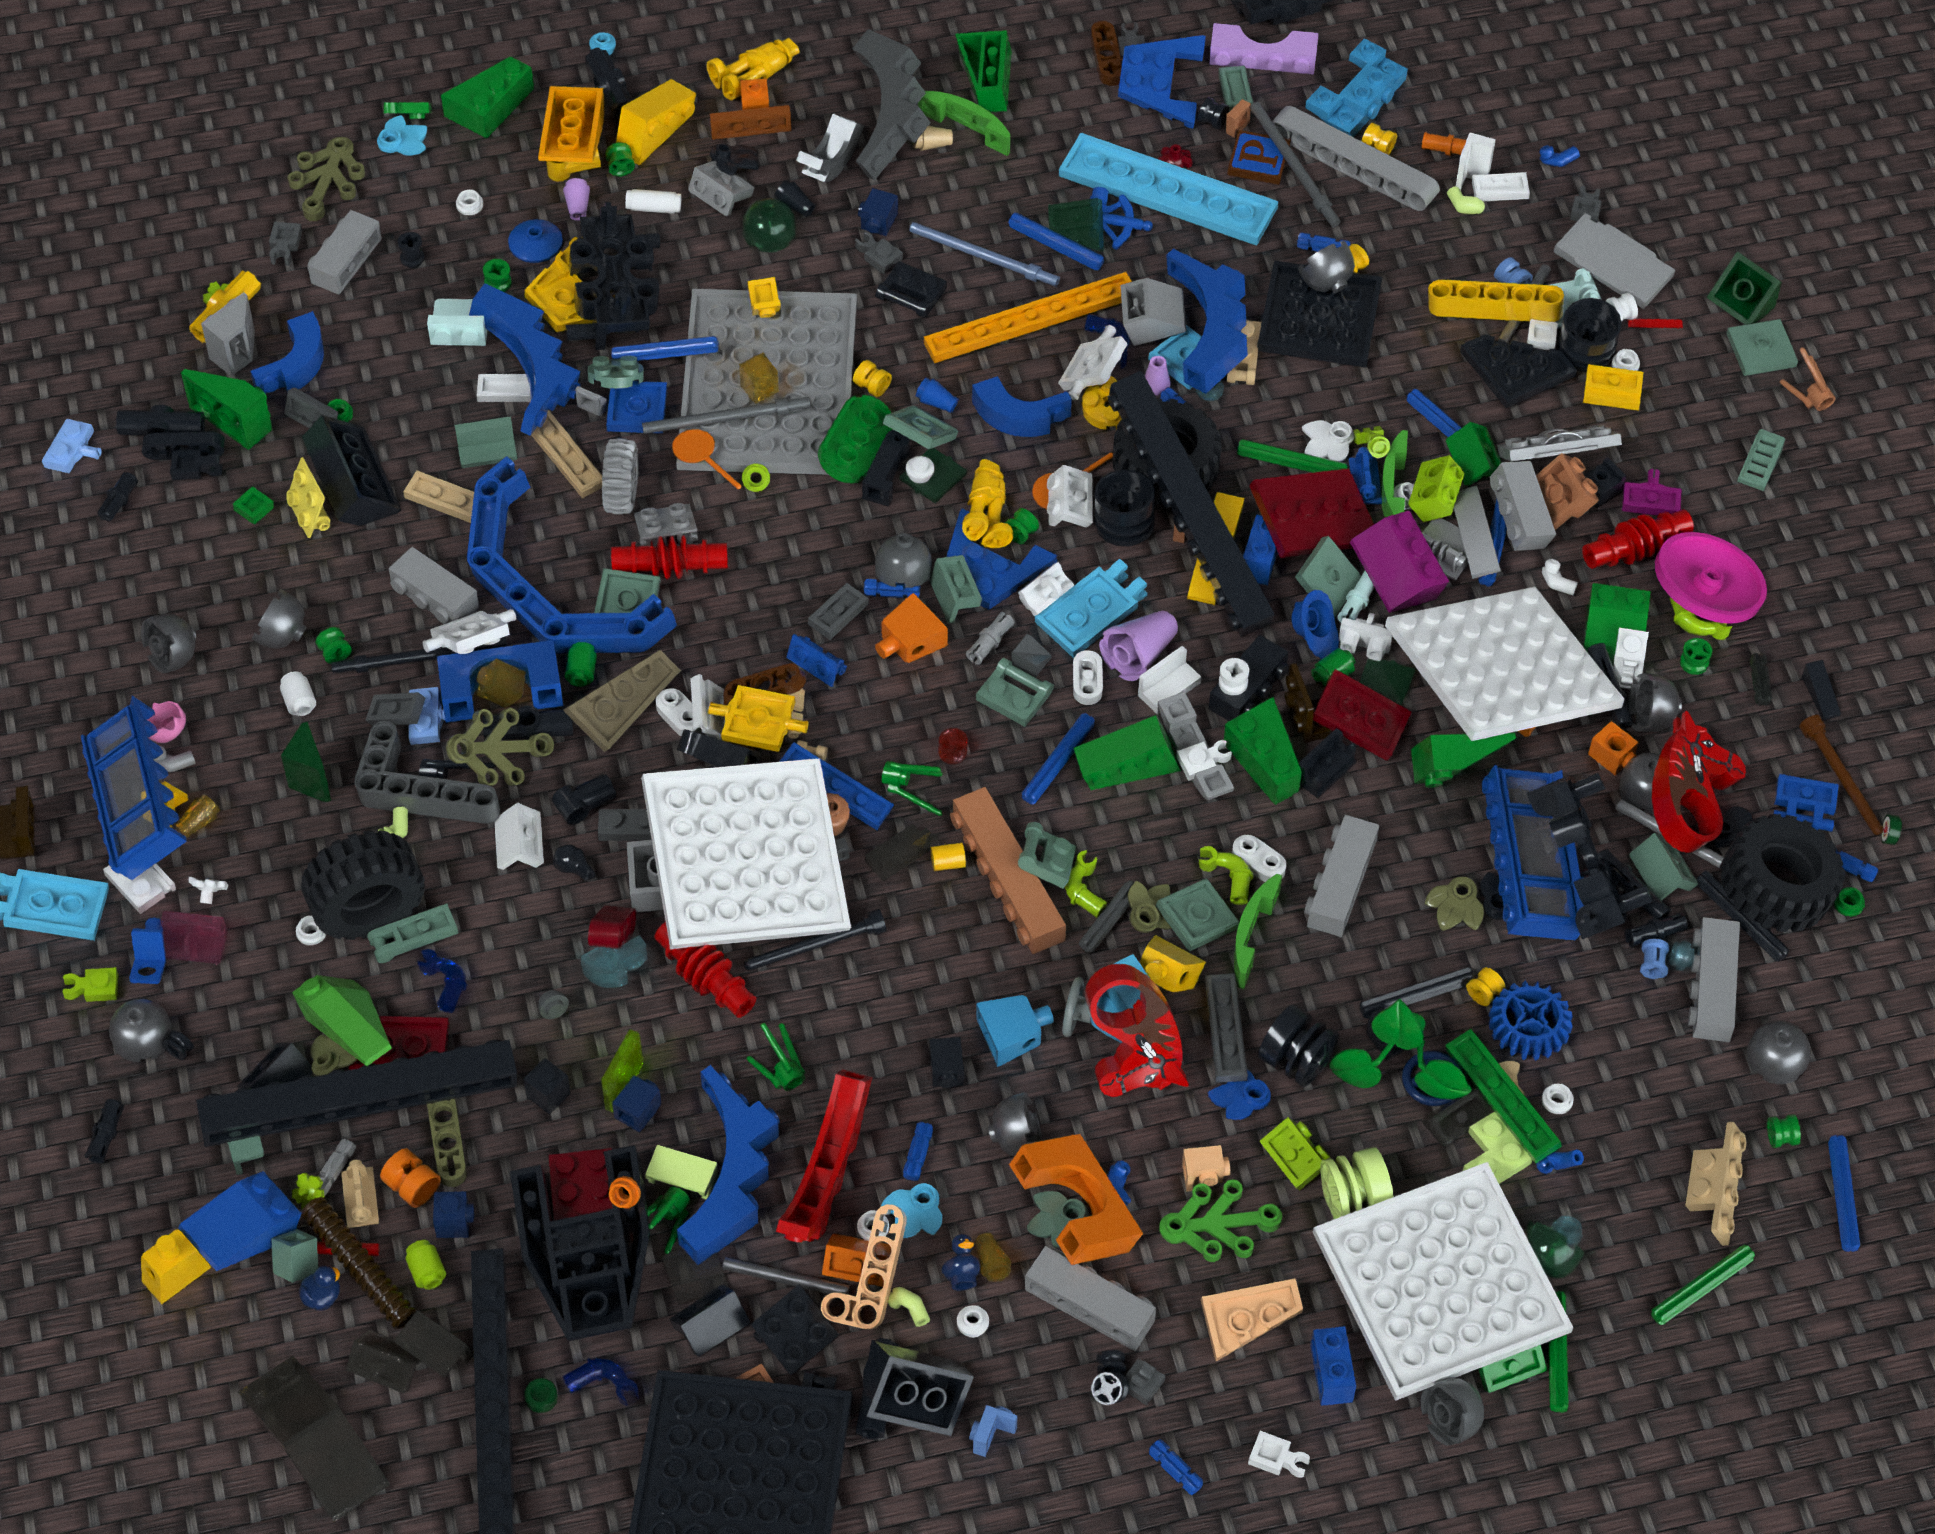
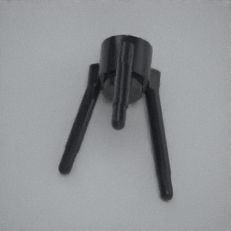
[419,759,495,800]

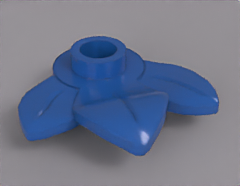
[1208,1070,1271,1120]

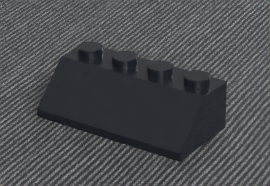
[302,415,401,526]

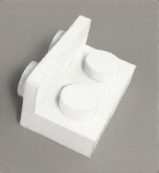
[1047,465,1093,528]

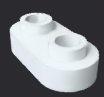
[1073,650,1103,705]
[656,688,702,736]
[1232,835,1286,882]

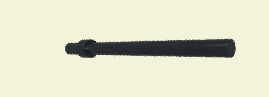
[331,637,507,674]

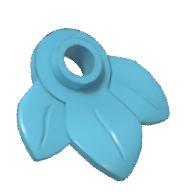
[377,115,427,156]
[881,1183,942,1238]

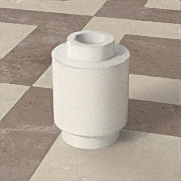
[280,671,316,716]

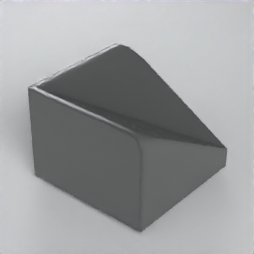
[1011,634,1052,678]

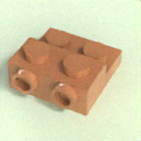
[1536,453,1599,530]

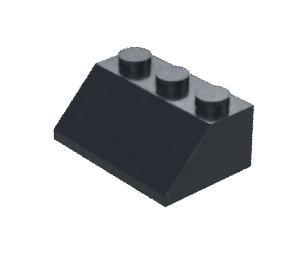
[863,1341,974,1436]

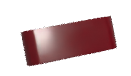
[588,905,636,949]

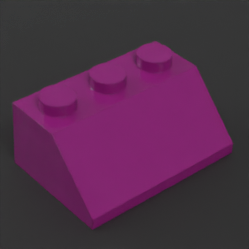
[1350,511,1449,613]

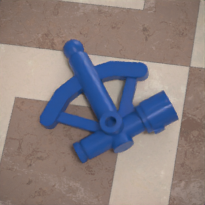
[1088,187,1153,250]

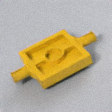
[708,685,809,752]

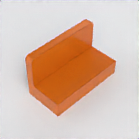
[822,1234,891,1287]

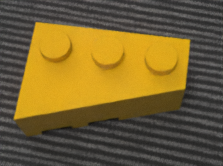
[616,79,696,165]

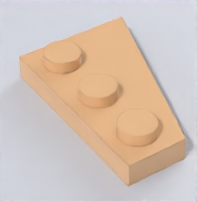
[1201,1278,1303,1361]

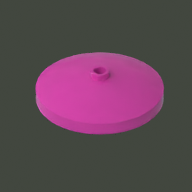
[1655,532,1767,624]

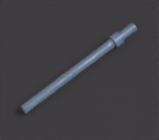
[909,222,1060,287]

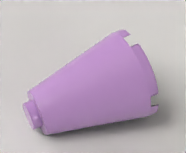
[1099,611,1178,681]

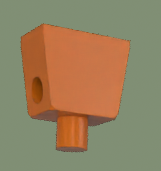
[875,593,948,663]

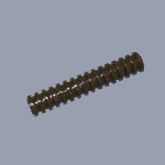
[301,1197,417,1329]

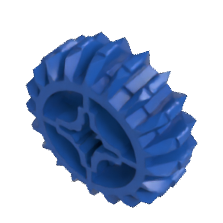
[1489,980,1573,1061]

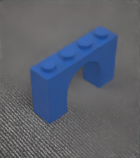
[437,640,563,723]

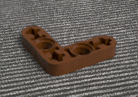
[1091,21,1175,86]
[723,663,806,751]

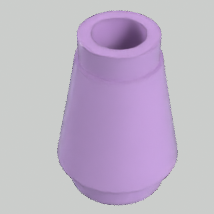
[563,178,590,221]
[1145,356,1171,395]

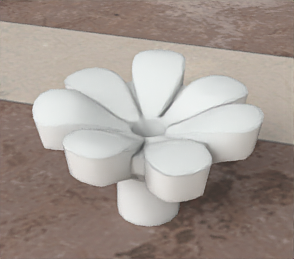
[189,877,229,904]

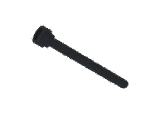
[744,909,887,970]

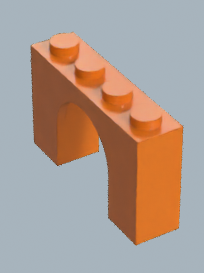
[1009,1134,1143,1265]

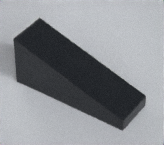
[1802,660,1841,720]

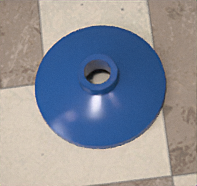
[508,219,563,263]

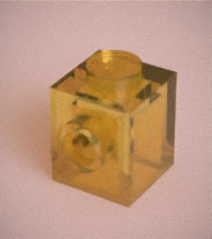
[739,352,779,404]
[477,659,526,708]

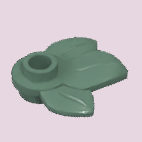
[1027,1191,1089,1248]

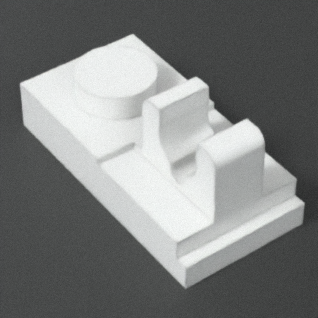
[1613,628,1649,689]

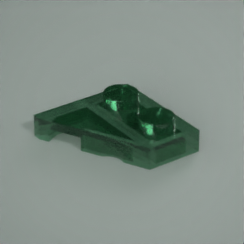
[1048,198,1104,252]

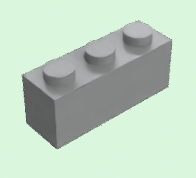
[307,210,382,295]
[1490,461,1556,551]
[388,547,479,624]

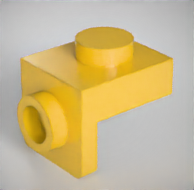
[747,277,781,318]

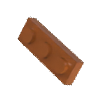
[710,105,791,140]

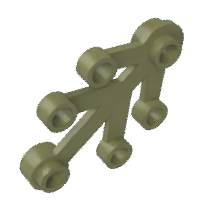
[288,137,365,221]
[446,708,554,786]

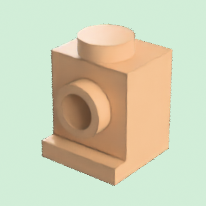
[1182,1145,1230,1192]

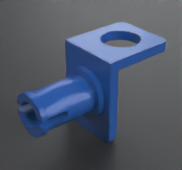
[129,918,167,984]

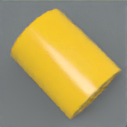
[931,843,966,872]

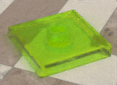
[601,1029,643,1113]

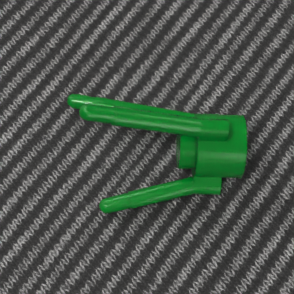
[882,761,943,816]
[747,1023,806,1091]
[647,1186,690,1254]

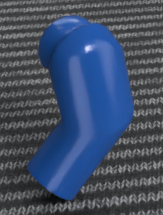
[1539,145,1580,167]
[1536,1149,1584,1174]
[1107,1160,1131,1206]

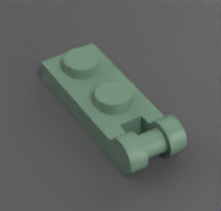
[367,904,458,963]

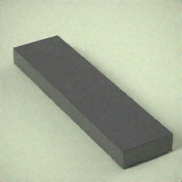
[1204,973,1248,1082]

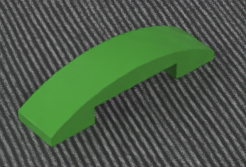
[918,91,1010,156]
[1381,430,1408,517]
[1234,874,1282,989]

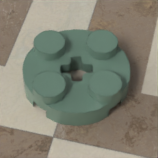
[588,355,644,388]

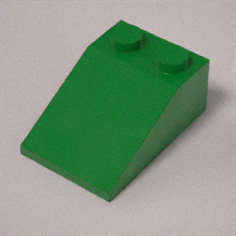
[181,369,272,450]
[1583,583,1651,675]
[1411,733,1516,788]

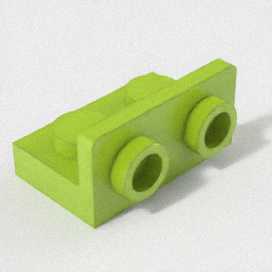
[1260,1117,1331,1191]

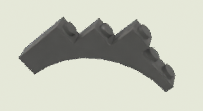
[852,29,931,180]

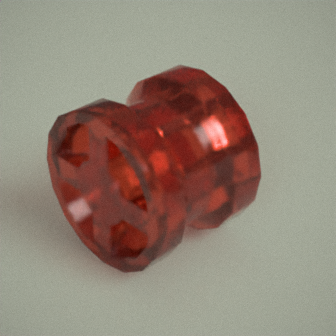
[938,728,968,765]

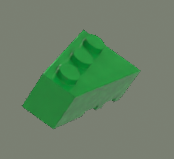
[955,30,1012,112]
[441,56,534,139]
[1224,697,1302,805]
[1074,715,1181,790]

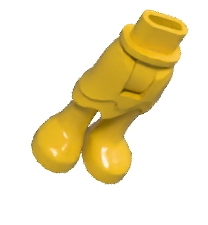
[706,38,800,100]
[962,459,1013,548]

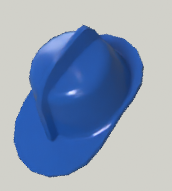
[1291,590,1339,659]

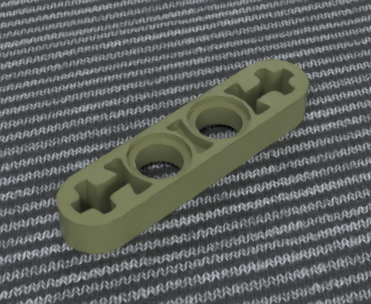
[427,1099,467,1187]

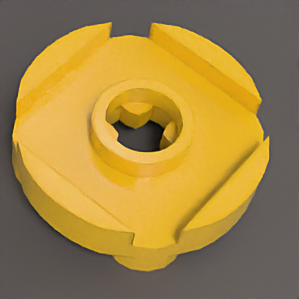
[1082,376,1122,429]

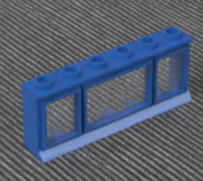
[81,696,187,880]
[1482,765,1583,941]

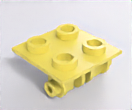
[286,457,330,538]

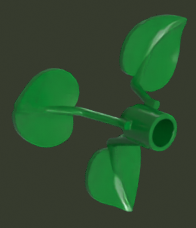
[1329,999,1472,1099]

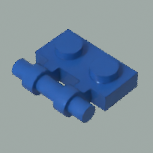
[1773,774,1839,832]

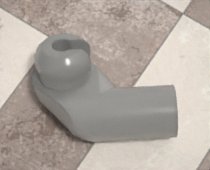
[153,746,196,772]

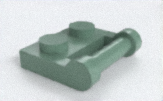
[976,657,1054,727]
[1018,822,1076,889]

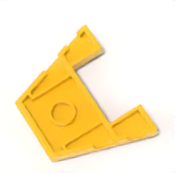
[524,237,615,332]

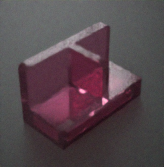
[161,911,228,964]

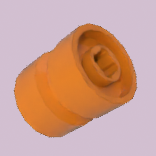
[380,1148,441,1208]

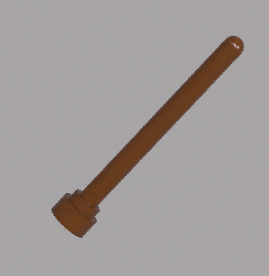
[1799,714,1884,835]

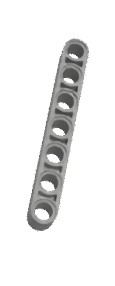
[1272,106,1440,211]

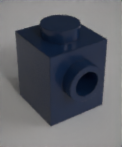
[858,188,898,236]
[612,1075,661,1133]
[433,1191,475,1238]

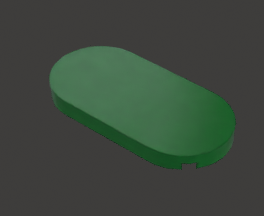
[818,395,892,483]

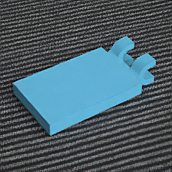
[1035,559,1147,658]
[0,869,109,941]

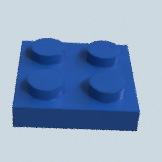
[606,381,667,433]

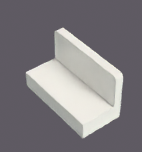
[1456,133,1496,191]
[1138,646,1201,714]
[494,803,544,870]

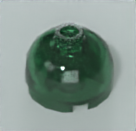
[742,198,796,252]
[1523,1221,1585,1279]

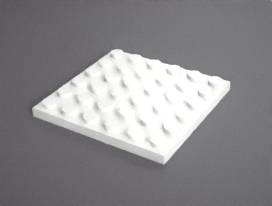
[1385,587,1625,741]
[641,758,851,949]
[1313,1162,1573,1401]

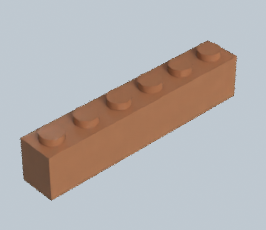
[950,787,1066,954]

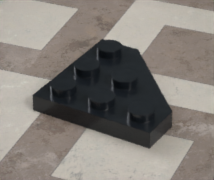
[1460,334,1577,408]

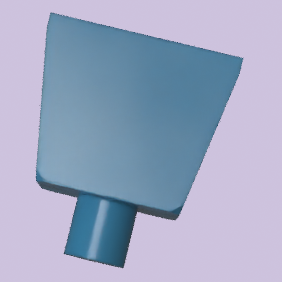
[976,995,1054,1067]

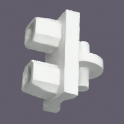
[1018,562,1075,616]
[1339,613,1393,661]

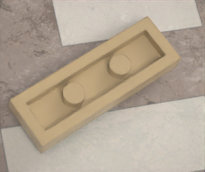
[403,471,474,523]

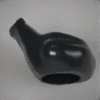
[553,844,596,881]

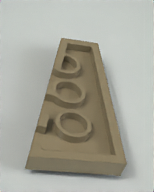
[563,650,681,752]

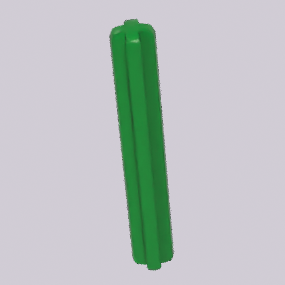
[1237,439,1347,473]
[1651,1245,1755,1325]
[1548,1291,1569,1413]

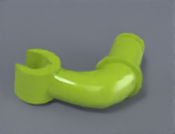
[1670,597,1732,640]
[1199,846,1254,905]
[1065,850,1107,918]

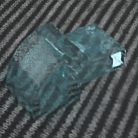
[581,936,648,988]

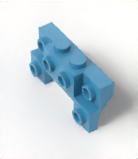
[1305,38,1407,137]

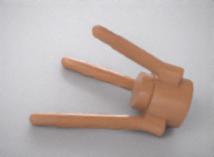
[1780,347,1836,411]

